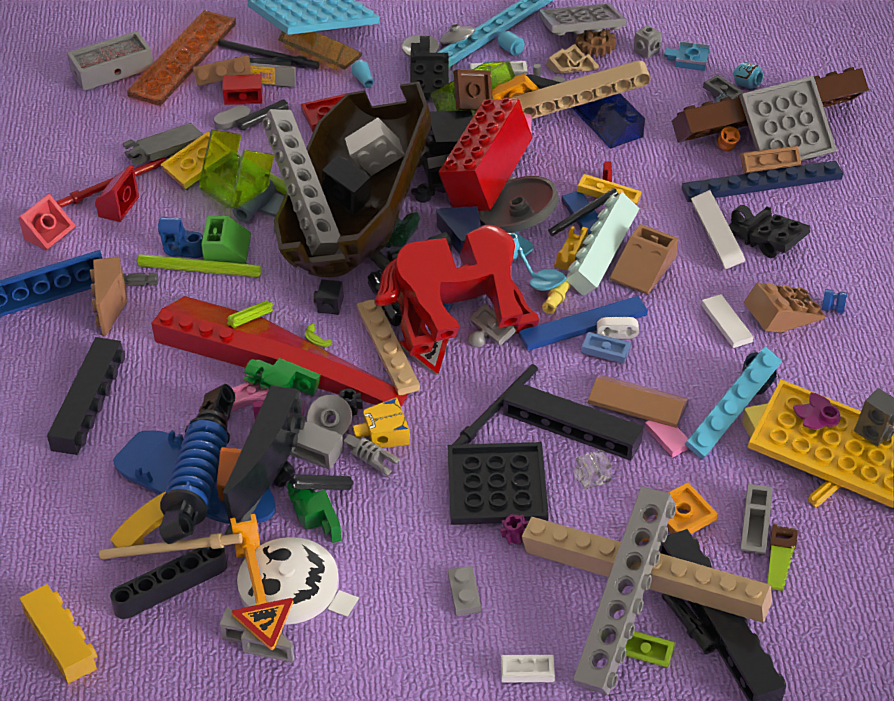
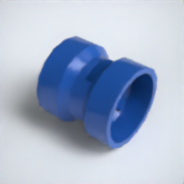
[821,289,847,314]

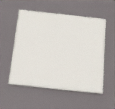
[328,590,359,617]

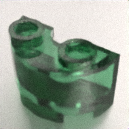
[385,212,420,248]

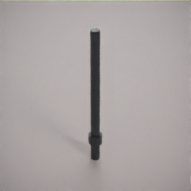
[217,39,320,69]
[452,364,538,445]

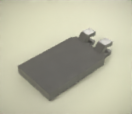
[123,123,203,165]

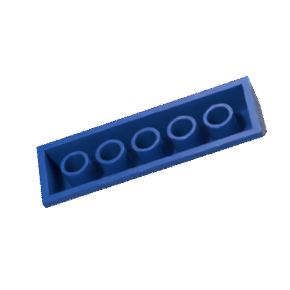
[0,250,102,317]

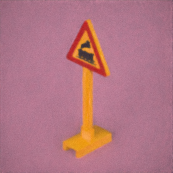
[230,514,293,650]

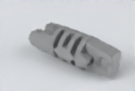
[344,434,399,476]

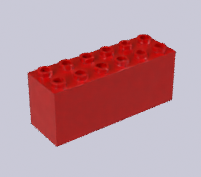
[439,98,532,211]

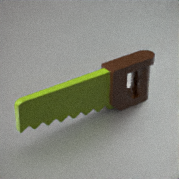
[767,523,798,591]

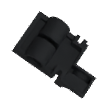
[410,36,449,97]
[728,205,810,258]

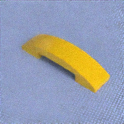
[110,491,166,548]

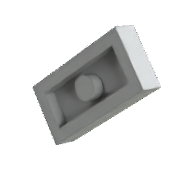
[448,566,481,616]

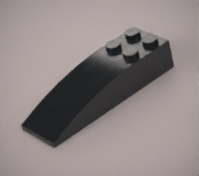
[223,385,305,525]

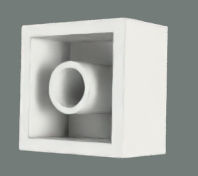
[345,118,405,176]

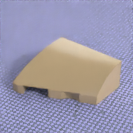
[546,44,599,74]

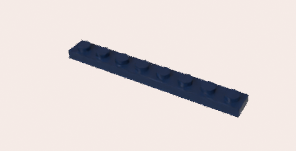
[682,160,843,202]

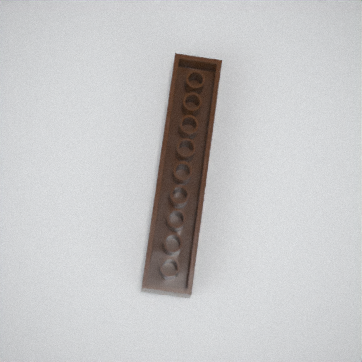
[672,67,869,143]

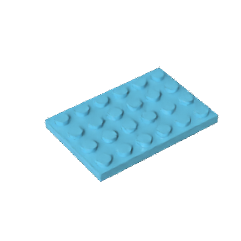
[248,0,380,35]

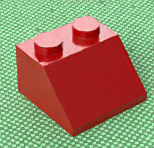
[95,165,139,222]

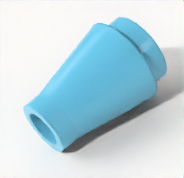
[351,60,374,88]

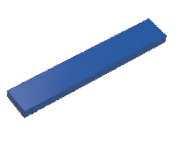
[519,296,648,351]

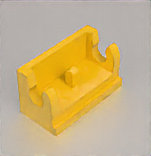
[554,226,588,270]

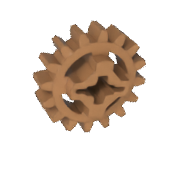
[576,28,616,57]

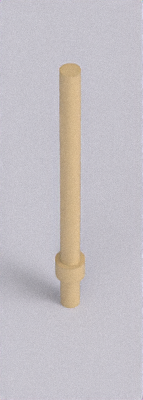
[99,533,243,560]

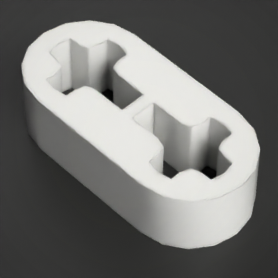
[597,317,639,339]

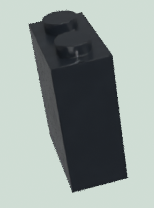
[426,110,473,155]

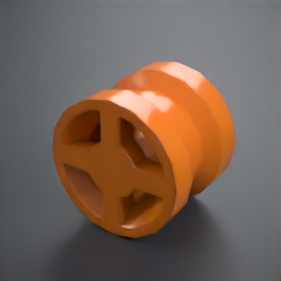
[717,126,740,151]

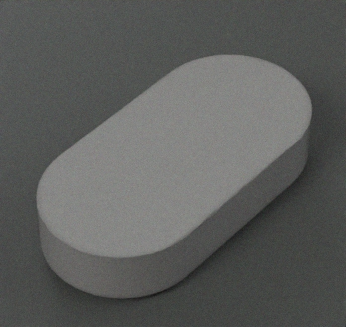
[214,106,251,130]

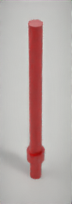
[56,157,166,208]

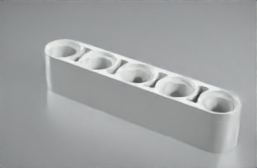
[691,190,745,270]

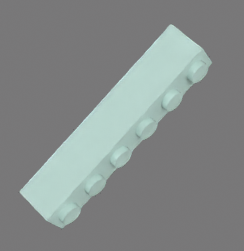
[566,192,640,296]

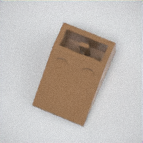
[610,224,679,295]
[90,256,127,336]
[743,282,826,333]

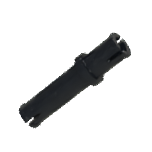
[662,593,718,654]

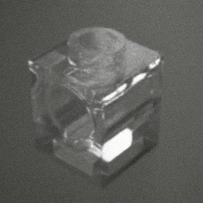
[573,450,612,490]

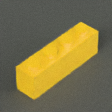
[19,584,97,684]

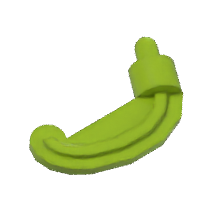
[305,323,332,347]

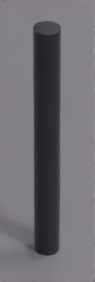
[548,188,618,237]

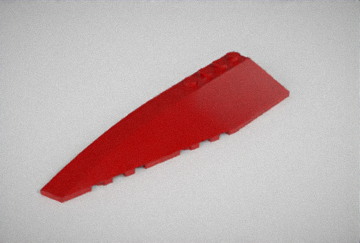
[151,296,408,407]

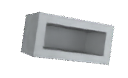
[289,421,344,470]

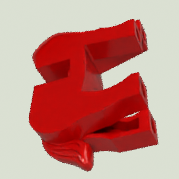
[374,225,539,356]

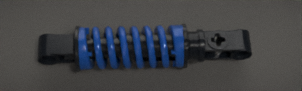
[159,384,235,544]

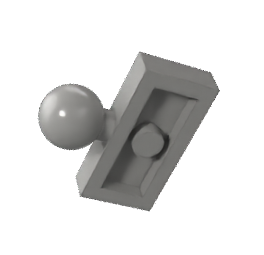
[468,304,516,348]

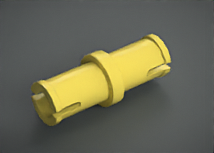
[542,280,571,314]

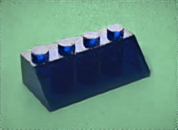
[571,93,645,149]

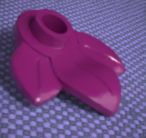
[793,392,841,429]

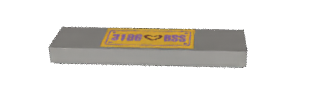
[251,63,296,87]

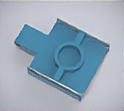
[664,41,710,71]

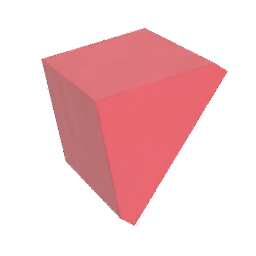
[19,194,75,250]

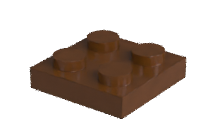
[453,69,493,111]

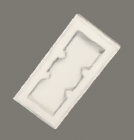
[501,655,555,682]

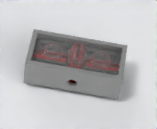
[67,31,154,91]

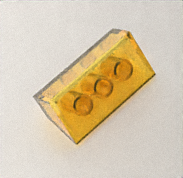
[278,31,363,70]

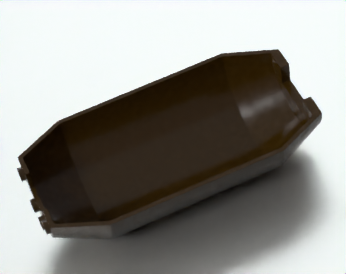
[274,81,431,278]

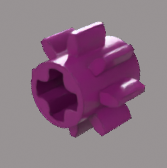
[500,514,529,545]

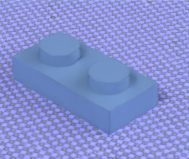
[581,332,631,364]

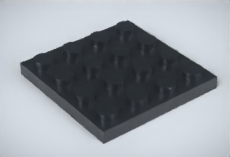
[447,442,549,525]

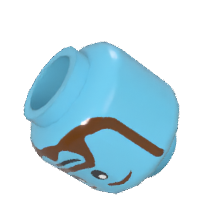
[733,62,763,89]

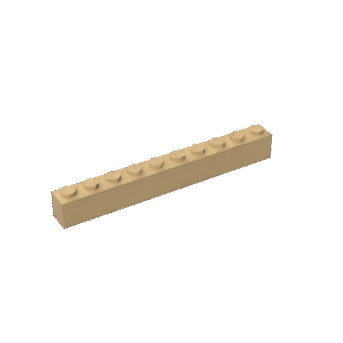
[522,517,772,623]

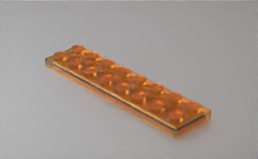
[127,10,236,106]

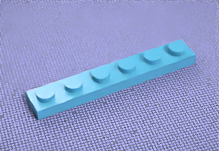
[684,346,782,459]

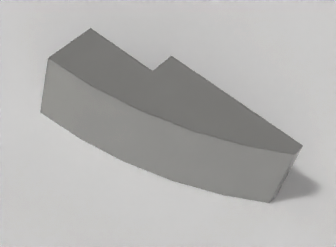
[740,484,773,554]
[220,608,295,663]

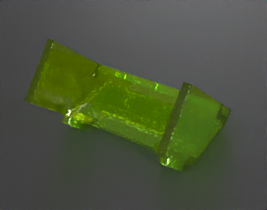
[199,129,275,209]

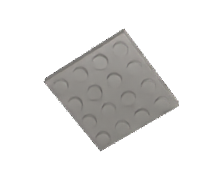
[539,3,626,35]
[739,76,837,161]

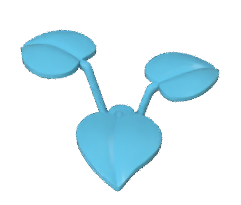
[509,232,567,291]

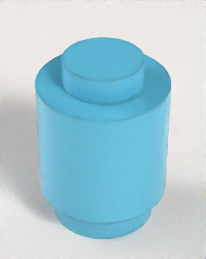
[498,31,525,56]

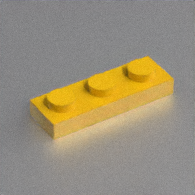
[577,174,642,206]

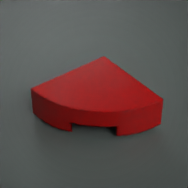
[602,161,612,182]

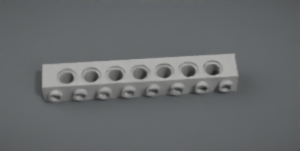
[262,109,340,255]
[573,486,676,696]

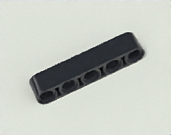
[110,547,227,619]

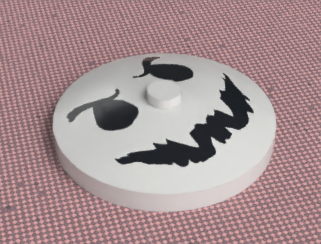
[237,537,339,624]

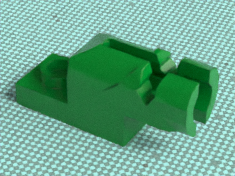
[243,358,320,396]
[286,482,342,543]

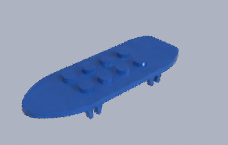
[113,430,276,524]

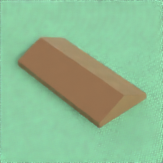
[588,375,689,428]

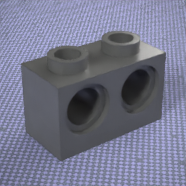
[854,388,894,447]

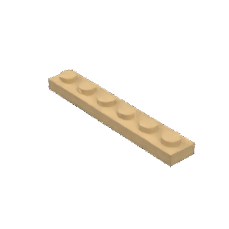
[356,299,420,395]

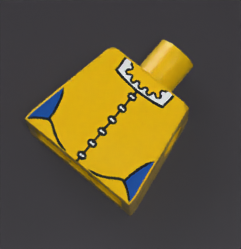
[352,398,410,448]

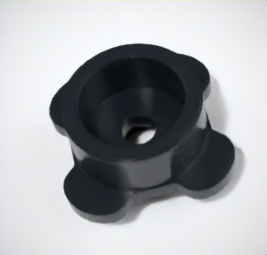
[411,183,435,203]

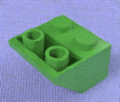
[202,216,251,263]

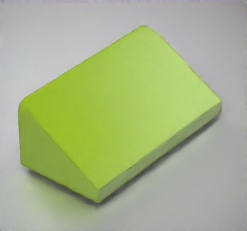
[625,631,675,668]

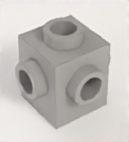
[634,25,661,59]

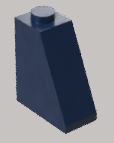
[436,206,480,254]

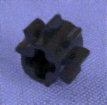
[339,389,363,416]

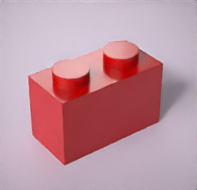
[222,74,263,105]

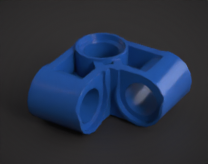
[158,217,203,258]

